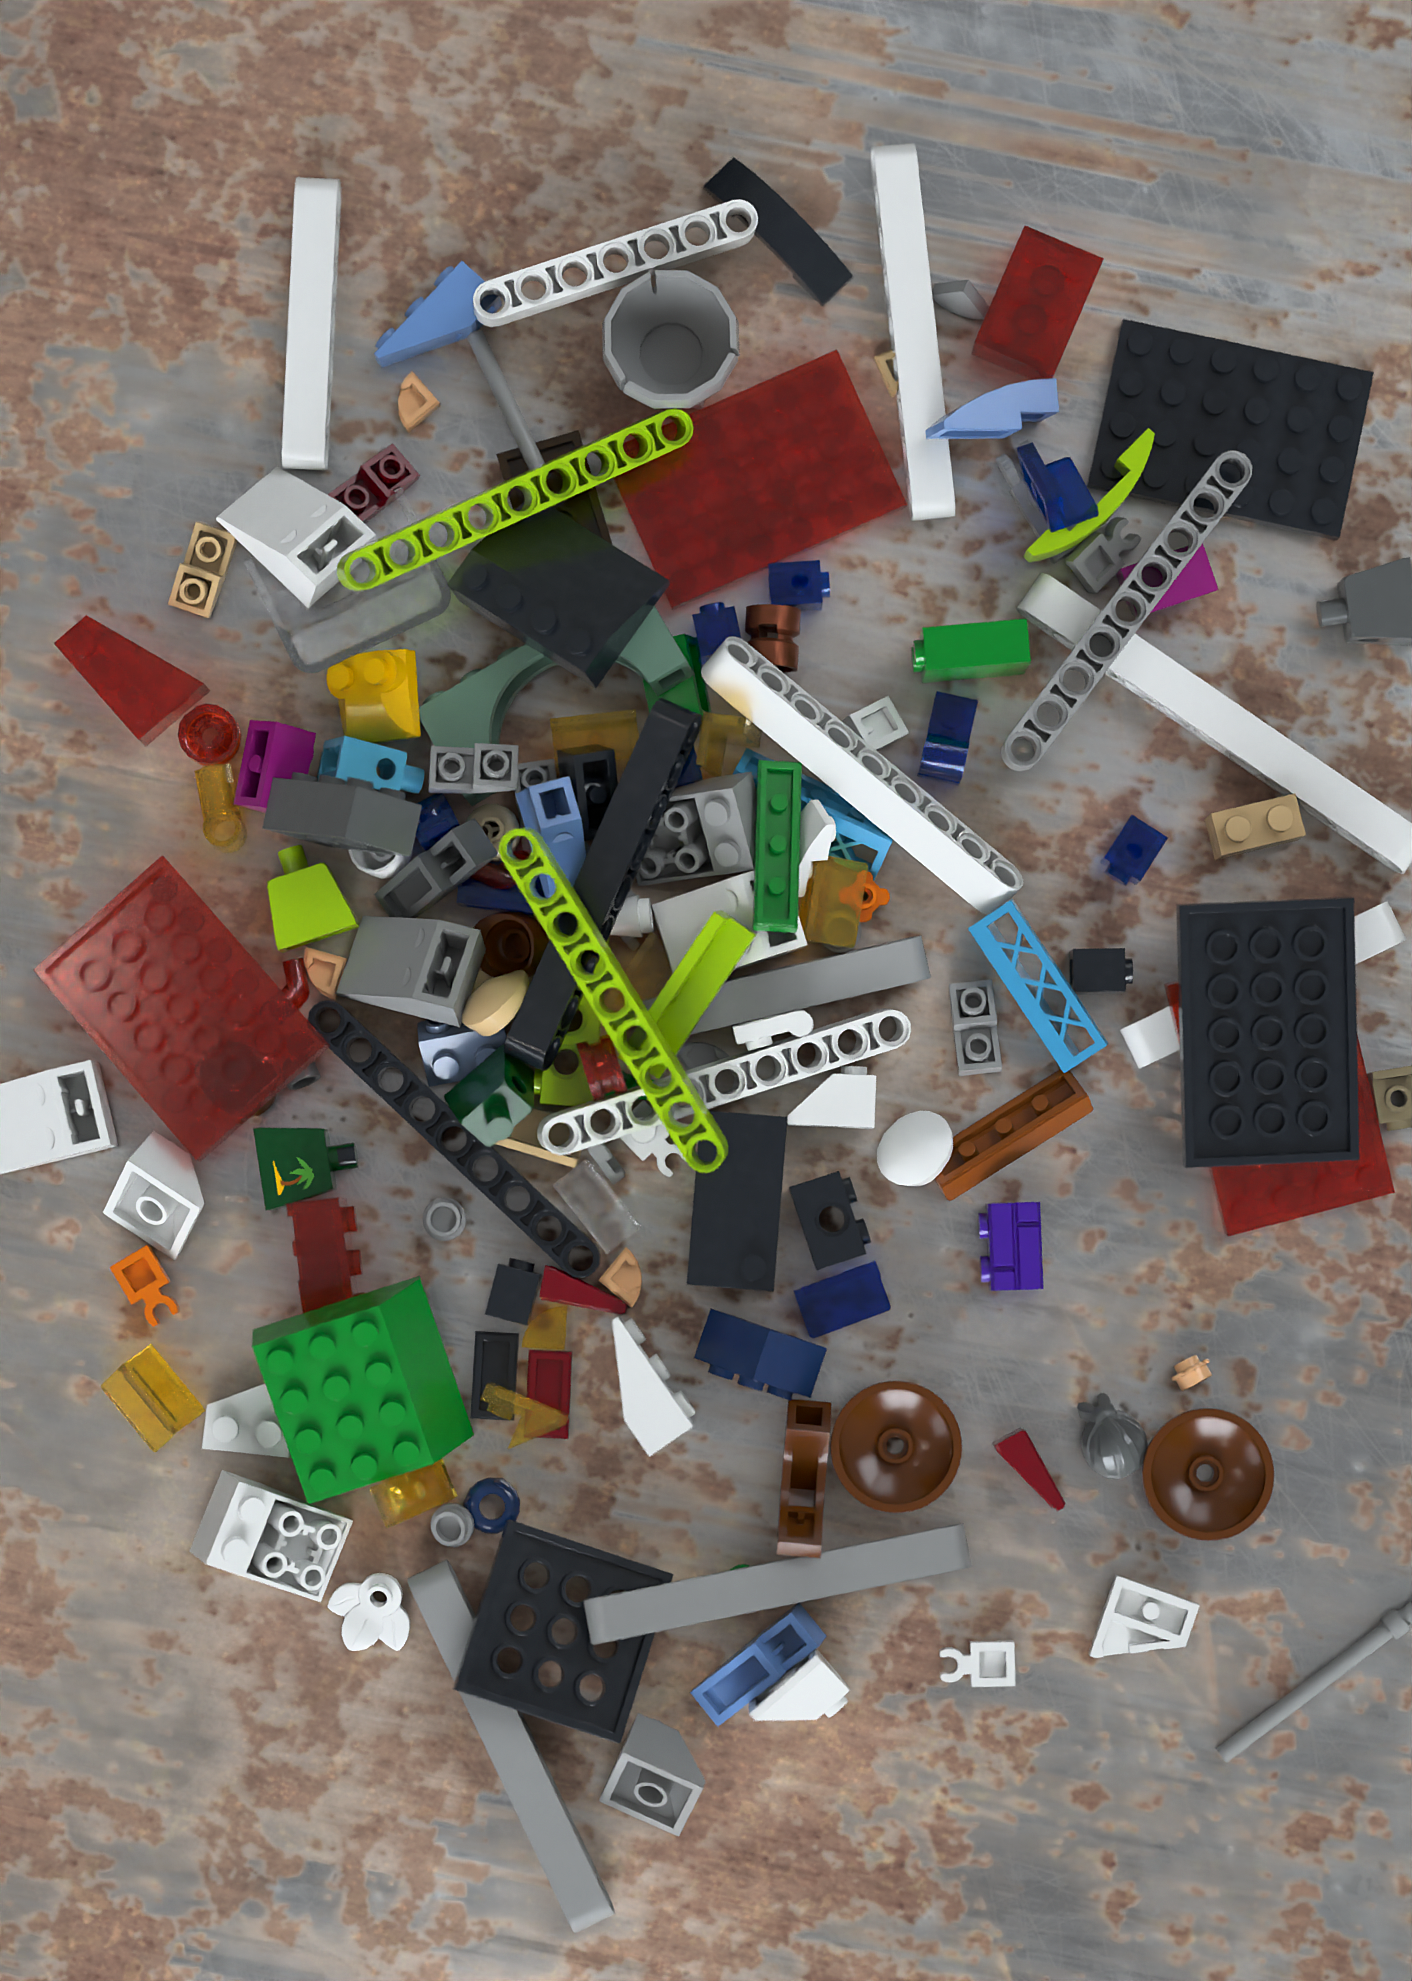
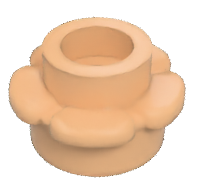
[1171,1355,1213,1392]

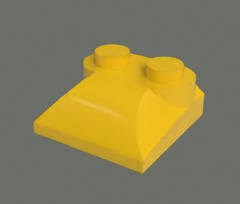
[326,649,421,744]

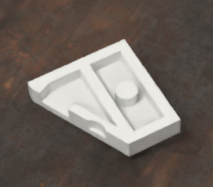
[1088,1574,1200,1658]

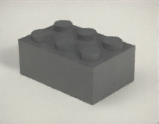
[262,772,422,857]

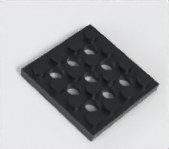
[452,1520,673,1744]

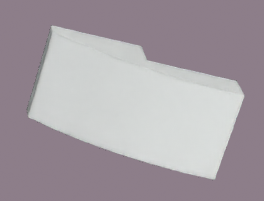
[798,799,836,897]

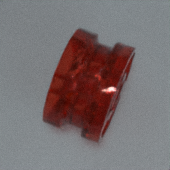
[178,703,242,768]
[576,1034,627,1102]

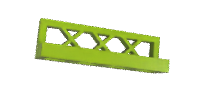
[618,910,757,1079]

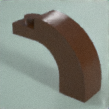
[777,1399,832,1558]

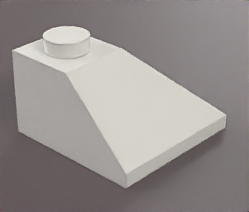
[103,1131,205,1260]
[748,1649,850,1721]

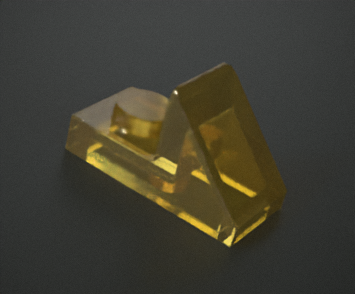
[481,1382,570,1449]
[370,1458,458,1528]

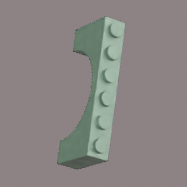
[419,606,695,806]

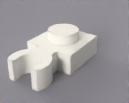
[620,1100,685,1177]
[939,1640,1016,1687]

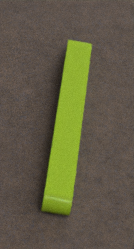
[336,408,694,591]
[499,828,728,1173]

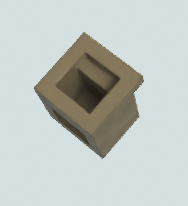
[1365,1065,1412,1131]

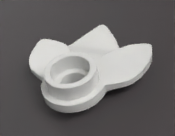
[327,1573,410,1651]

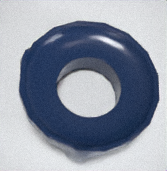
[463,1477,520,1534]

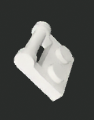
[732,1009,813,1050]

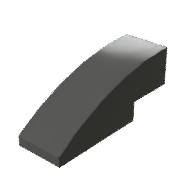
[374,818,499,918]

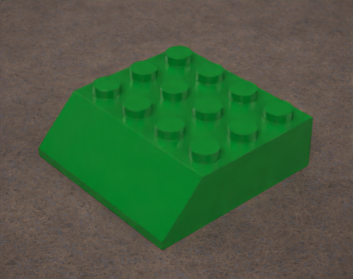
[252,1276,474,1504]

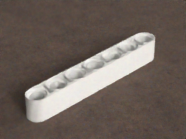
[282,177,341,470]
[473,199,758,327]
[1120,901,1407,1069]

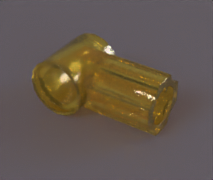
[194,764,247,853]

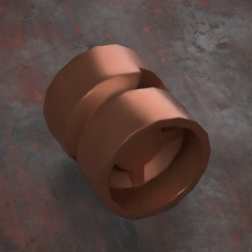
[745,604,801,673]

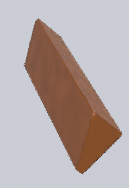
[934,1069,1093,1201]

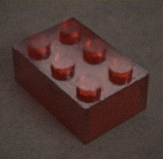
[971,225,1104,380]

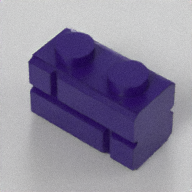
[978,1202,1044,1291]

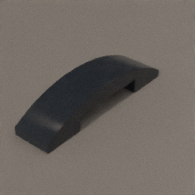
[703,157,853,307]

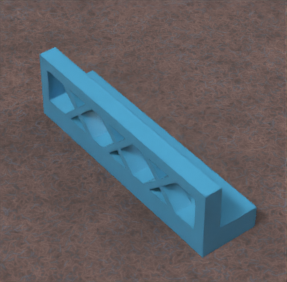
[733,748,893,880]
[968,899,1109,1073]

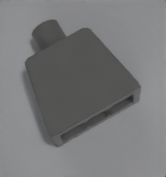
[1316,557,1412,645]

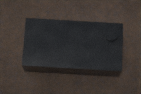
[687,1111,788,1291]

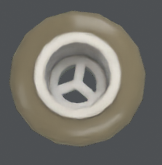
[466,804,521,862]

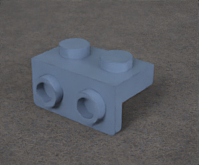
[417,1019,507,1087]

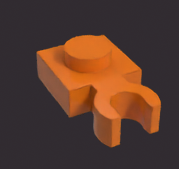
[110,1245,180,1327]

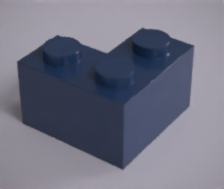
[694,1309,827,1401]

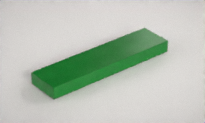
[752,760,802,933]

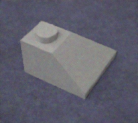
[599,1713,706,1837]

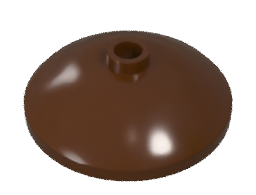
[830,1381,962,1513]
[1142,1408,1274,1541]

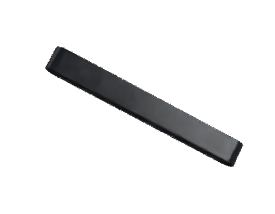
[504,698,702,1071]
[308,1000,601,1278]

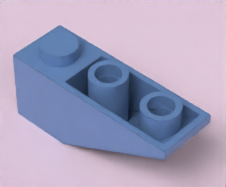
[374,261,502,368]
[515,776,586,917]

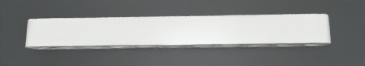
[1016,573,1412,874]

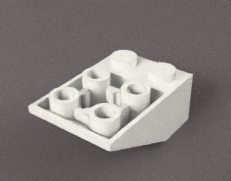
[216,467,376,608]
[651,870,808,973]
[0,1060,118,1175]
[612,1315,695,1457]
[189,1470,353,1602]

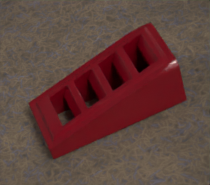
[539,1265,627,1315]
[992,1428,1066,1511]

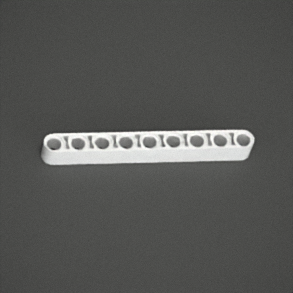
[871,143,955,521]
[701,636,1023,915]
[537,1008,911,1155]

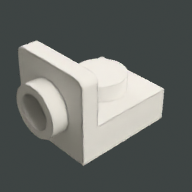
[842,696,909,751]

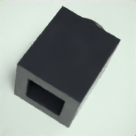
[1069,948,1133,995]
[485,1258,542,1325]

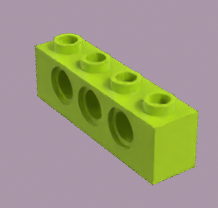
[534,938,610,1107]

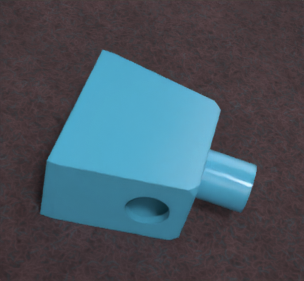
[317,736,424,794]

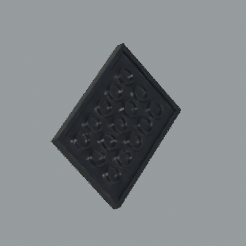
[1086,319,1374,541]
[1176,897,1360,1168]

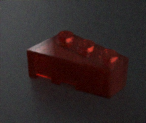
[54,615,211,746]
[286,1197,365,1313]

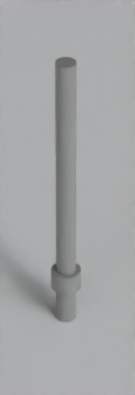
[1216,1601,1412,1763]

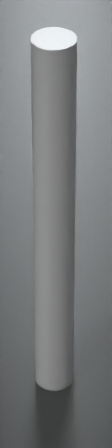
[467,330,550,480]

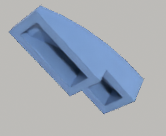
[925,378,1059,439]
[690,1603,826,1727]

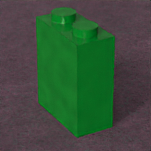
[911,618,1031,683]

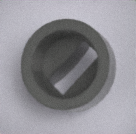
[283,1054,321,1090]

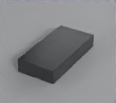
[470,1331,519,1421]

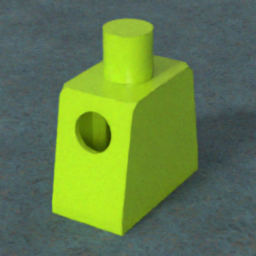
[267,845,360,953]

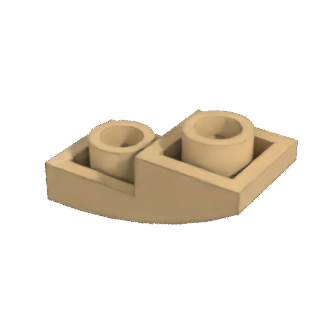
[168,521,238,618]

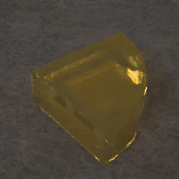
[522,1306,568,1350]

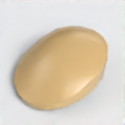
[462,970,529,1036]

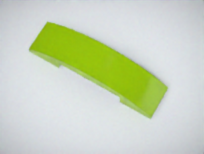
[1023,428,1155,563]

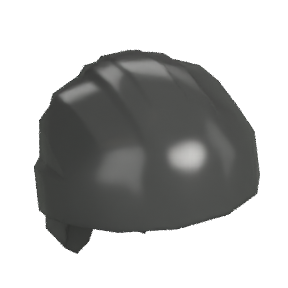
[1077,1393,1148,1479]

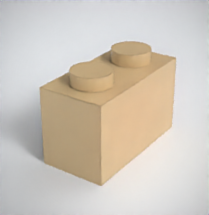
[1205,793,1306,860]

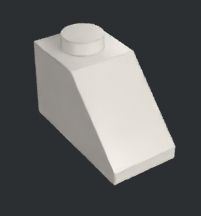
[787,1066,876,1129]

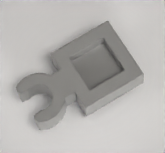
[1064,517,1141,594]

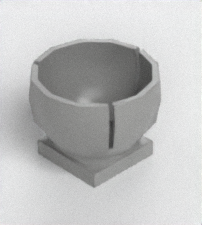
[602,270,740,410]

